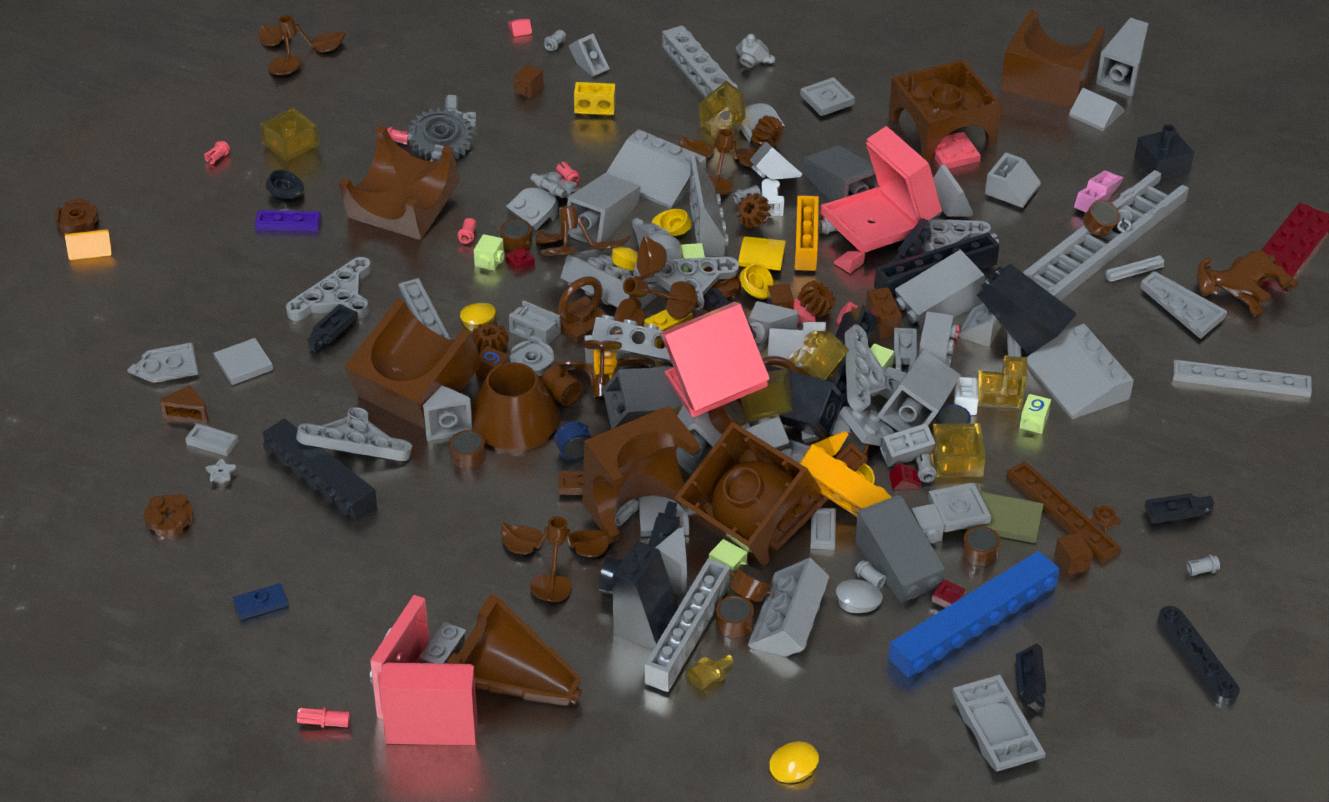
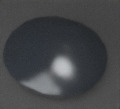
[266,170,304,198]

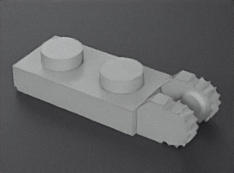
[894,328,917,371]

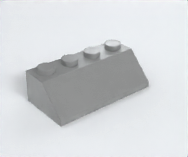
[748,558,829,657]

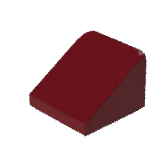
[889,463,922,490]

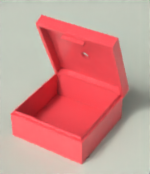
[820,126,942,253]
[660,302,769,418]
[370,595,478,746]

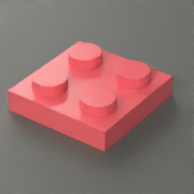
[933,132,981,169]

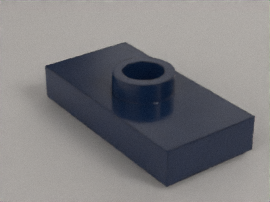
[233,583,289,620]

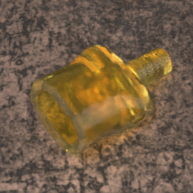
[686,655,734,690]

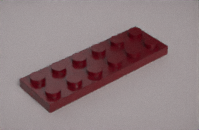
[1261,202,1329,292]

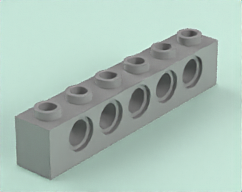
[662,25,738,109]
[591,315,672,364]
[645,558,731,692]

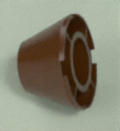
[471,362,560,452]

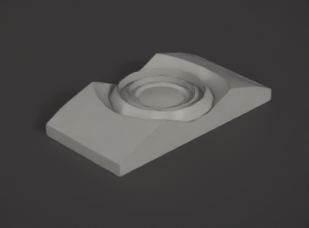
[952,675,1046,772]

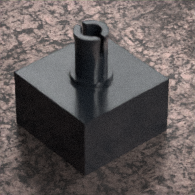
[1134,124,1194,179]

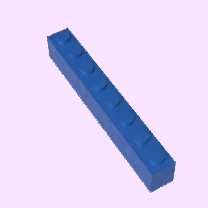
[888,551,1059,678]

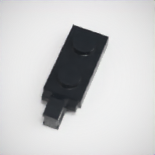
[891,218,932,263]
[307,304,358,352]
[1144,493,1214,524]
[648,501,680,548]
[1016,643,1046,713]

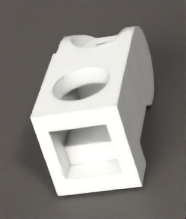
[761,178,784,216]

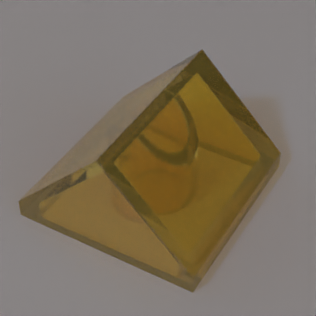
[740,368,793,422]

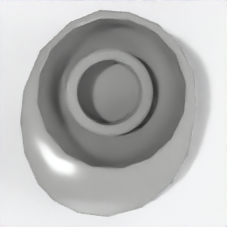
[836,579,883,613]

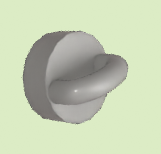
[750,322,769,345]

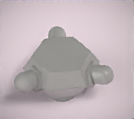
[736,34,775,68]

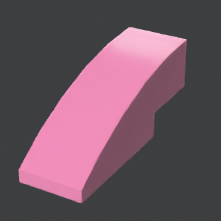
[1074,170,1123,212]

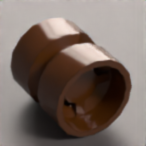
[541,365,583,407]

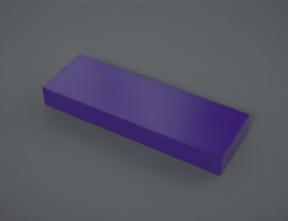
[255,210,322,231]

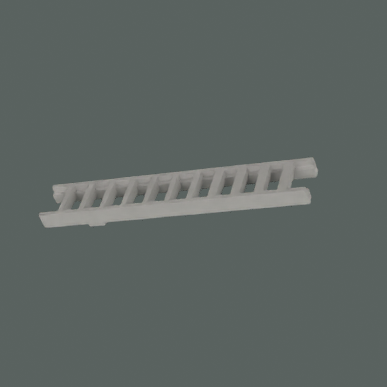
[1023,170,1189,301]

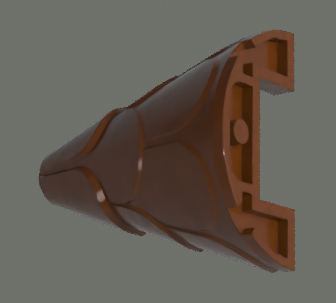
[446,593,582,707]

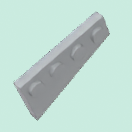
[1140,271,1227,339]

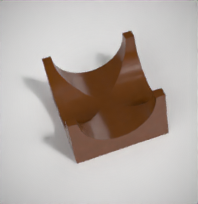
[889,59,1002,161]
[339,126,460,240]
[582,406,700,543]

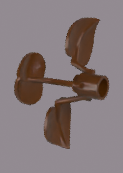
[259,15,346,75]
[679,129,758,196]
[535,206,630,256]
[611,236,698,334]
[555,340,656,399]
[501,516,610,602]

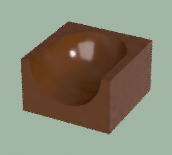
[1000,10,1105,109]
[344,299,482,429]
[674,421,822,568]

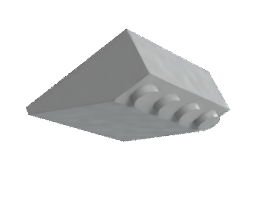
[606,129,706,209]
[690,154,728,257]
[560,249,666,309]
[1024,324,1134,419]

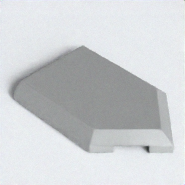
[127,343,199,383]

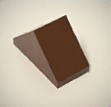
[160,386,209,423]

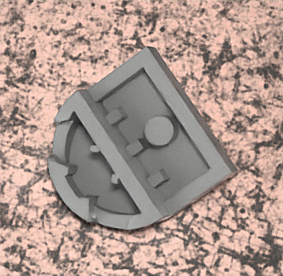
[735,103,785,143]
[506,188,558,231]

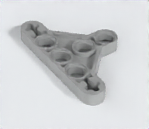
[921,219,991,252]
[286,257,371,321]
[633,257,739,316]
[845,325,899,412]
[296,407,412,461]

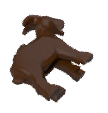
[1197,251,1298,318]

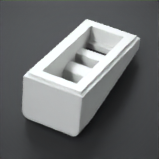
[954,377,978,415]

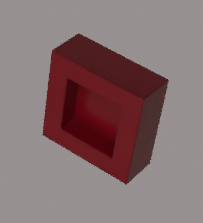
[505,247,535,272]
[932,579,966,608]

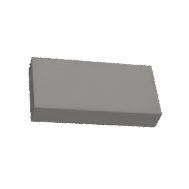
[185,423,239,456]
[811,508,836,550]

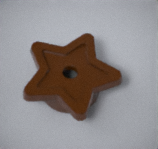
[1090,506,1121,531]

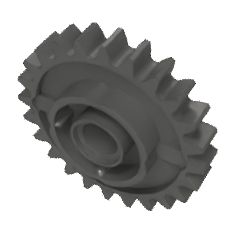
[408,108,473,160]

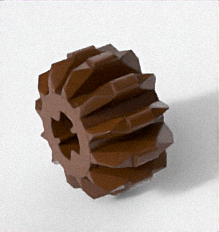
[751,115,784,148]
[735,193,772,229]
[798,280,836,318]
[472,322,509,354]

